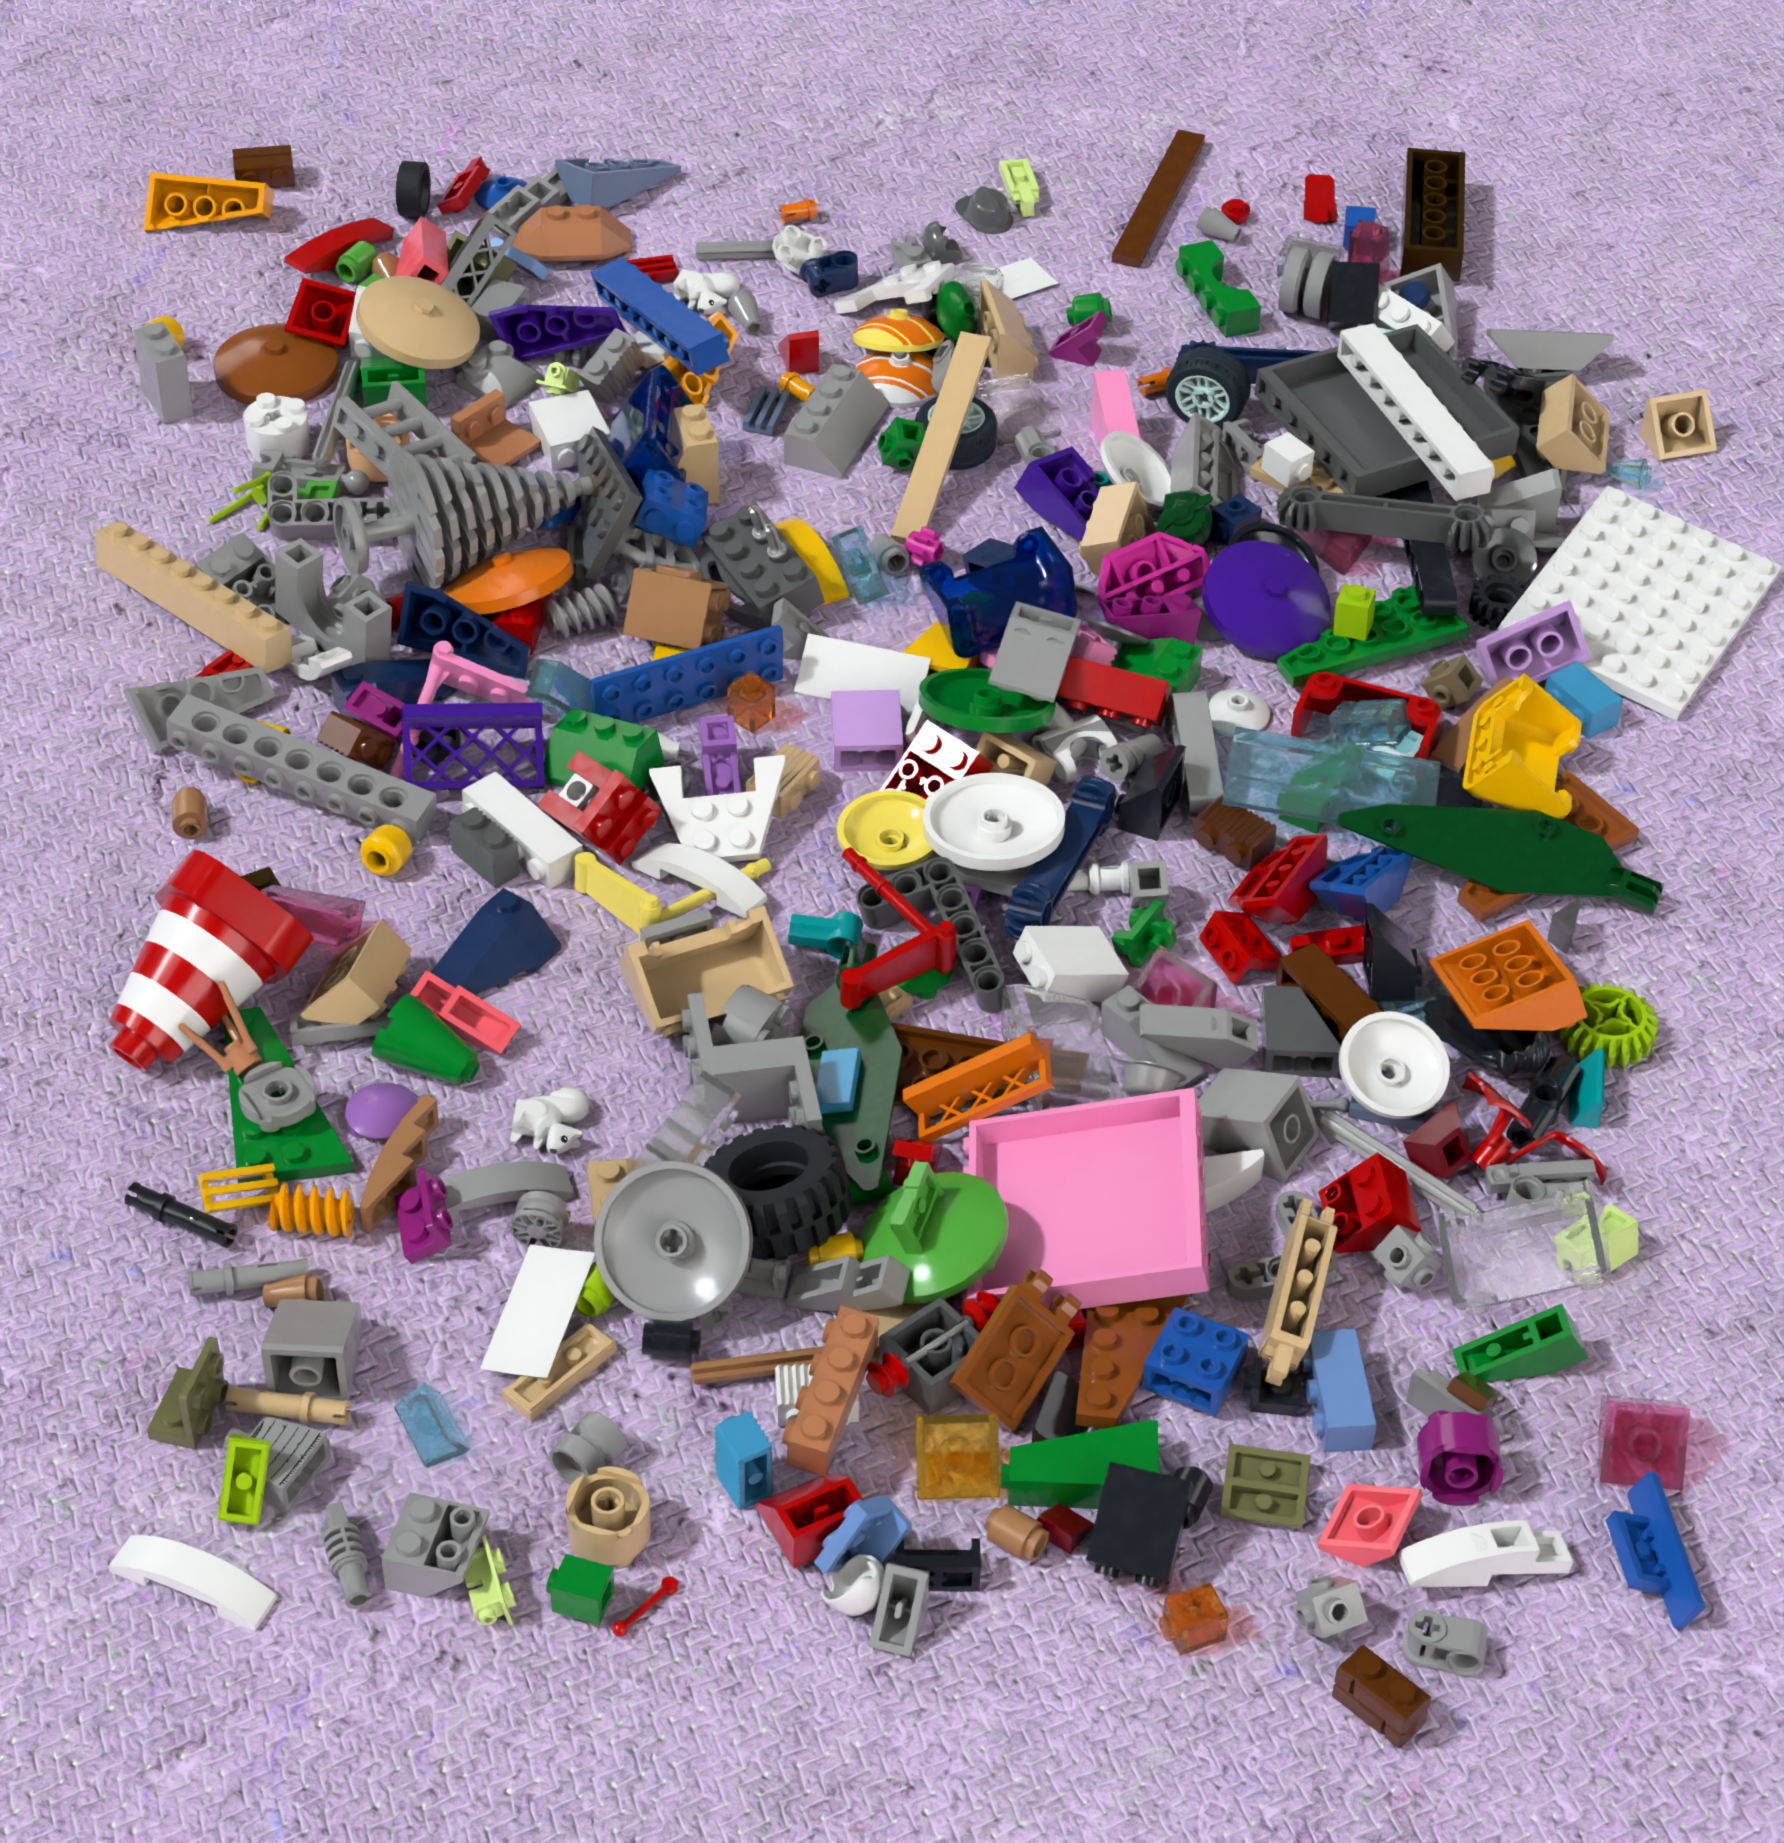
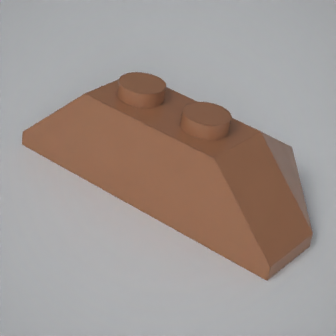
[513,205,632,261]

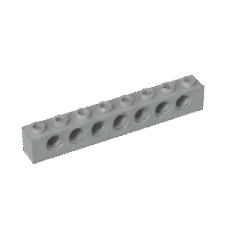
[166,693,436,844]

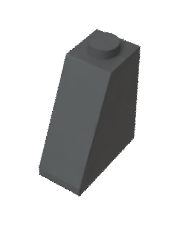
[1260,985,1341,1078]

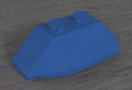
[1308,845,1413,923]

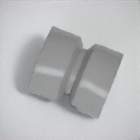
[549,1411,627,1485]

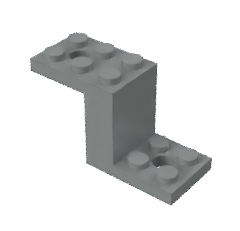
[681,992,822,1132]

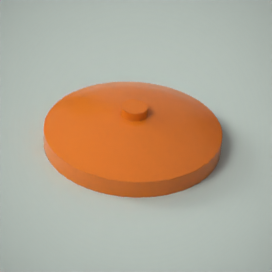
[443,547,574,615]

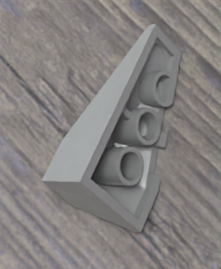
[1384,263,1458,363]

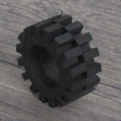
[1469,574,1528,630]

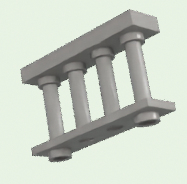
[332,380,477,477]

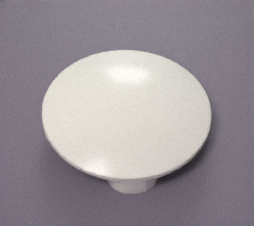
[772,225,828,274]

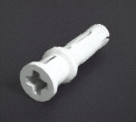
[1066,862,1129,895]

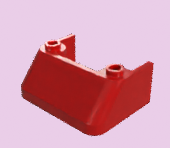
[1288,672,1445,782]

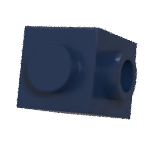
[1211,493,1262,546]

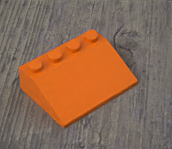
[1428,919,1588,1031]

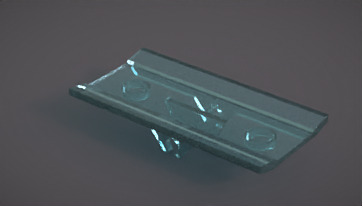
[1222,726,1441,831]

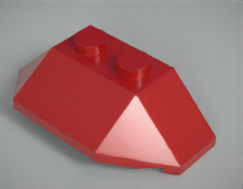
[1228,834,1328,925]

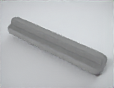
[695,240,776,260]

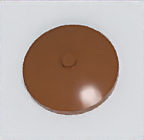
[213,323,339,405]

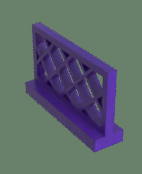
[401,703,545,791]

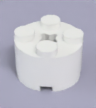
[243,392,310,463]

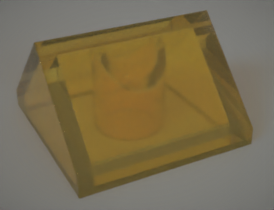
[914,1413,1000,1499]

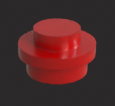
[1221,199,1250,225]

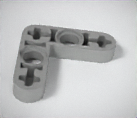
[1227,1191,1338,1302]

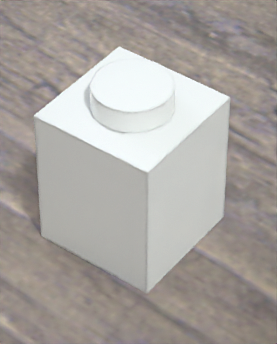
[1261,432,1315,488]

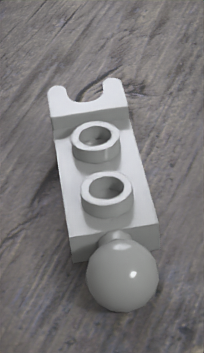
[252,449,370,495]

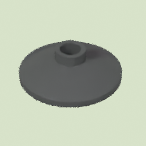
[1472,527,1537,584]
[1084,616,1148,650]

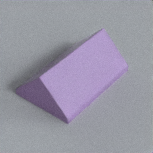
[1476,600,1591,687]

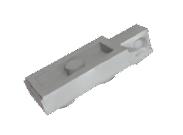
[1484,1159,1596,1195]

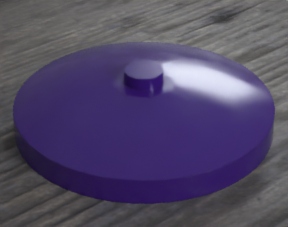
[1202,541,1331,660]

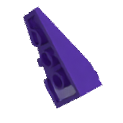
[488,304,626,361]
[1014,446,1099,541]

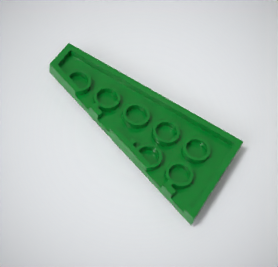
[224,1007,354,1183]

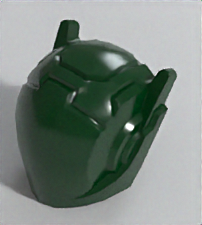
[1155,491,1213,547]

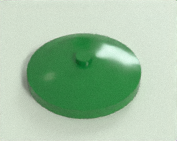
[918,668,1056,733]

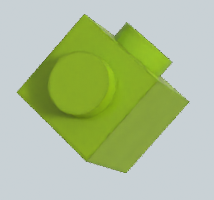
[1333,584,1376,641]

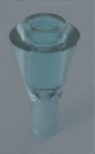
[1601,458,1652,490]

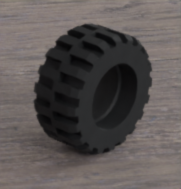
[704,1124,853,1260]

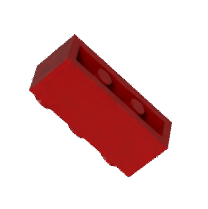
[1059,656,1172,729]

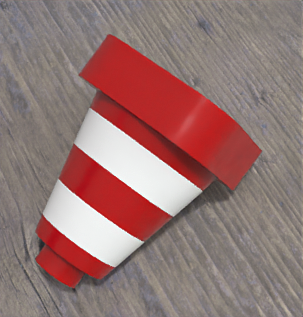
[109,849,314,1072]

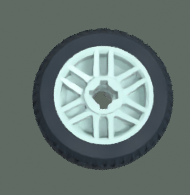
[1165,346,1251,429]
[915,397,997,470]

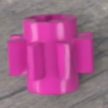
[905,526,945,569]

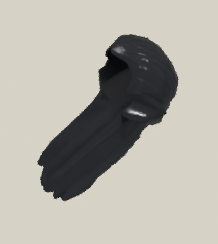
[1423,993,1550,1080]

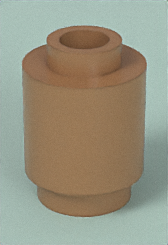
[172,787,208,839]
[984,1504,1049,1561]

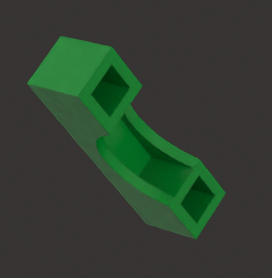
[1175,240,1261,338]

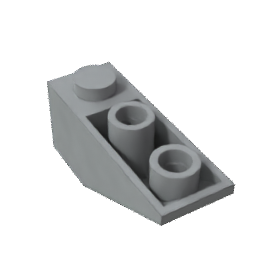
[1139,1004,1258,1069]

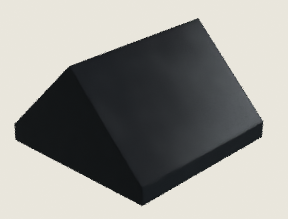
[1327,261,1380,330]

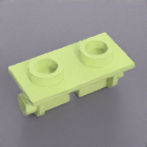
[536,362,580,397]
[465,1534,516,1626]

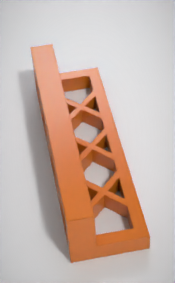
[903,1032,1053,1142]

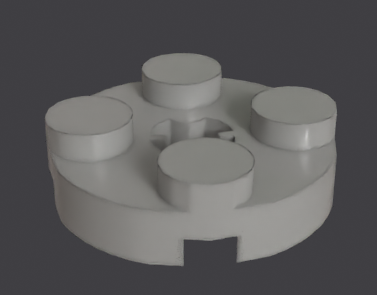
[238,1062,316,1132]

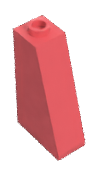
[395,216,449,285]

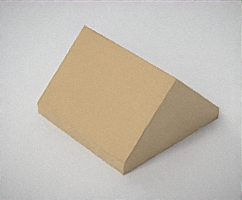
[1640,389,1717,461]

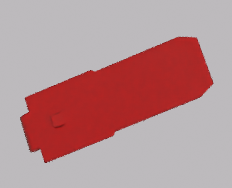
[1304,174,1336,223]

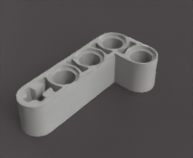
[267,470,393,540]
[1165,691,1224,814]

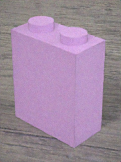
[831,690,903,771]

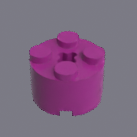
[1417,1410,1503,1506]

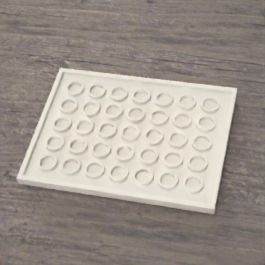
[1498,485,1782,721]

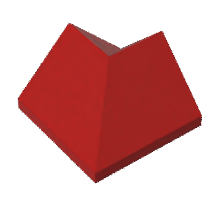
[284,278,356,348]

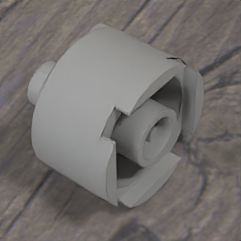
[711,984,792,1046]

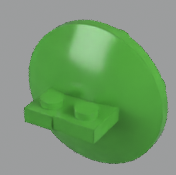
[858,1162,1009,1304]

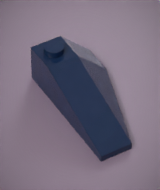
[431,888,562,997]

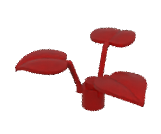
[1462,1073,1607,1186]

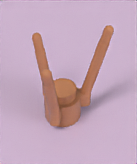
[178,981,263,1077]

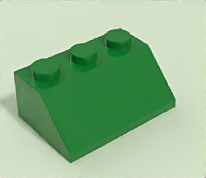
[544,708,665,789]

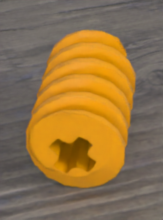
[269,1182,355,1238]

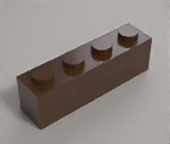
[1276,943,1382,1046]

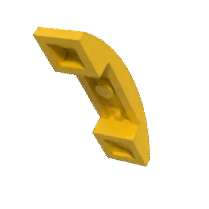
[773,517,849,606]

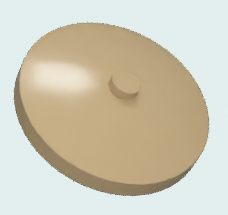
[356,276,480,369]

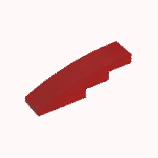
[284,217,395,274]

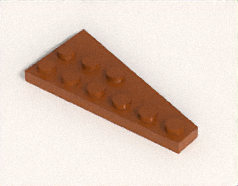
[1457,770,1639,922]
[1075,1254,1211,1428]

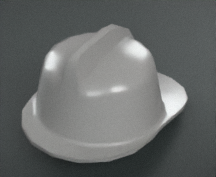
[1110,1056,1187,1097]

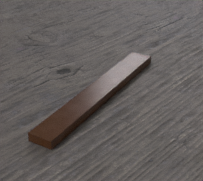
[1111,129,1205,268]

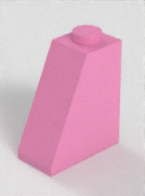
[1090,369,1141,447]

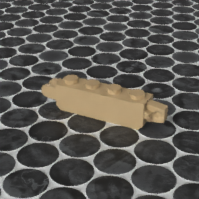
[1257,1198,1338,1387]

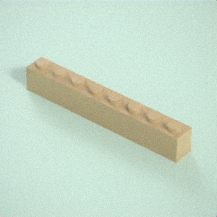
[94,521,292,674]

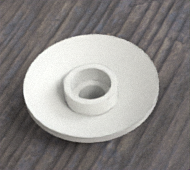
[1208,689,1270,737]

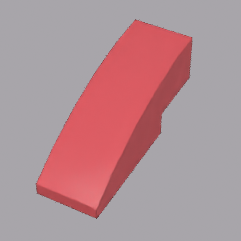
[410,970,521,1056]

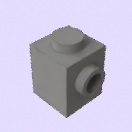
[1128,860,1169,909]

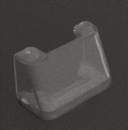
[1001,984,1128,1111]
[1435,1179,1611,1315]

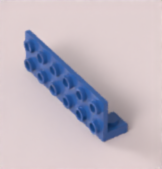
[580,625,783,723]

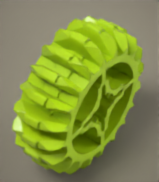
[1558,981,1659,1070]

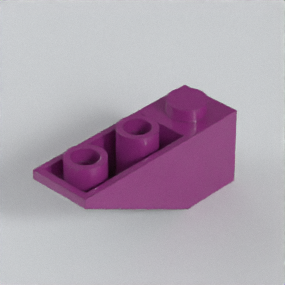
[1098,594,1202,645]

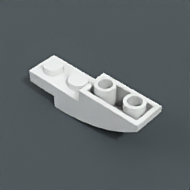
[1204,1149,1265,1213]
[1397,1520,1574,1588]

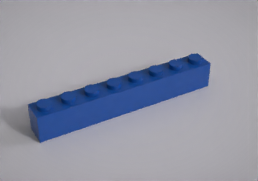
[590,257,730,376]

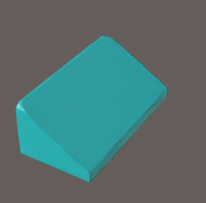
[1569,1048,1605,1129]

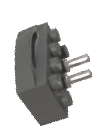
[700,502,825,631]

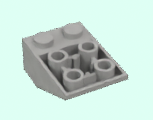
[194,532,287,623]
[988,601,1081,703]

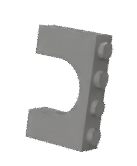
[275,538,392,667]

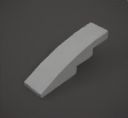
[486,168,569,237]

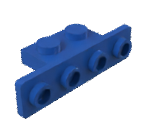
[1606,1471,1705,1630]

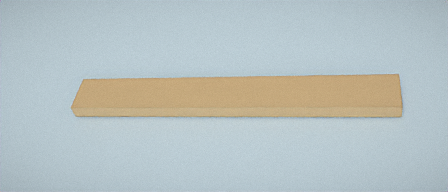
[890,331,992,544]

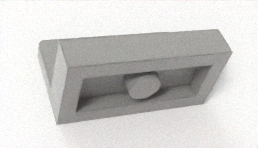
[1406,1369,1497,1424]

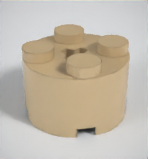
[565,1466,651,1567]

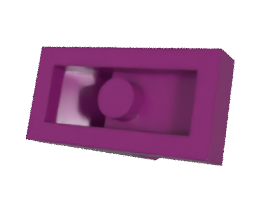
[1048,310,1108,366]
[343,681,405,740]

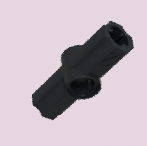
[1506,1054,1581,1149]

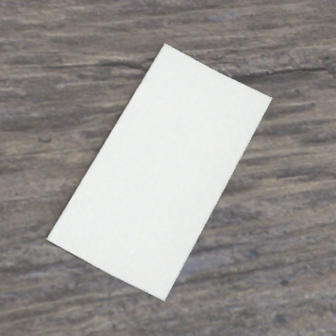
[956,257,1059,310]
[794,633,931,716]
[480,1244,595,1378]

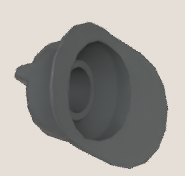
[955,186,1013,234]

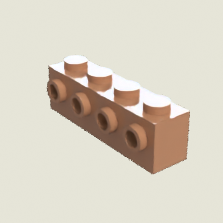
[782,1306,879,1477]

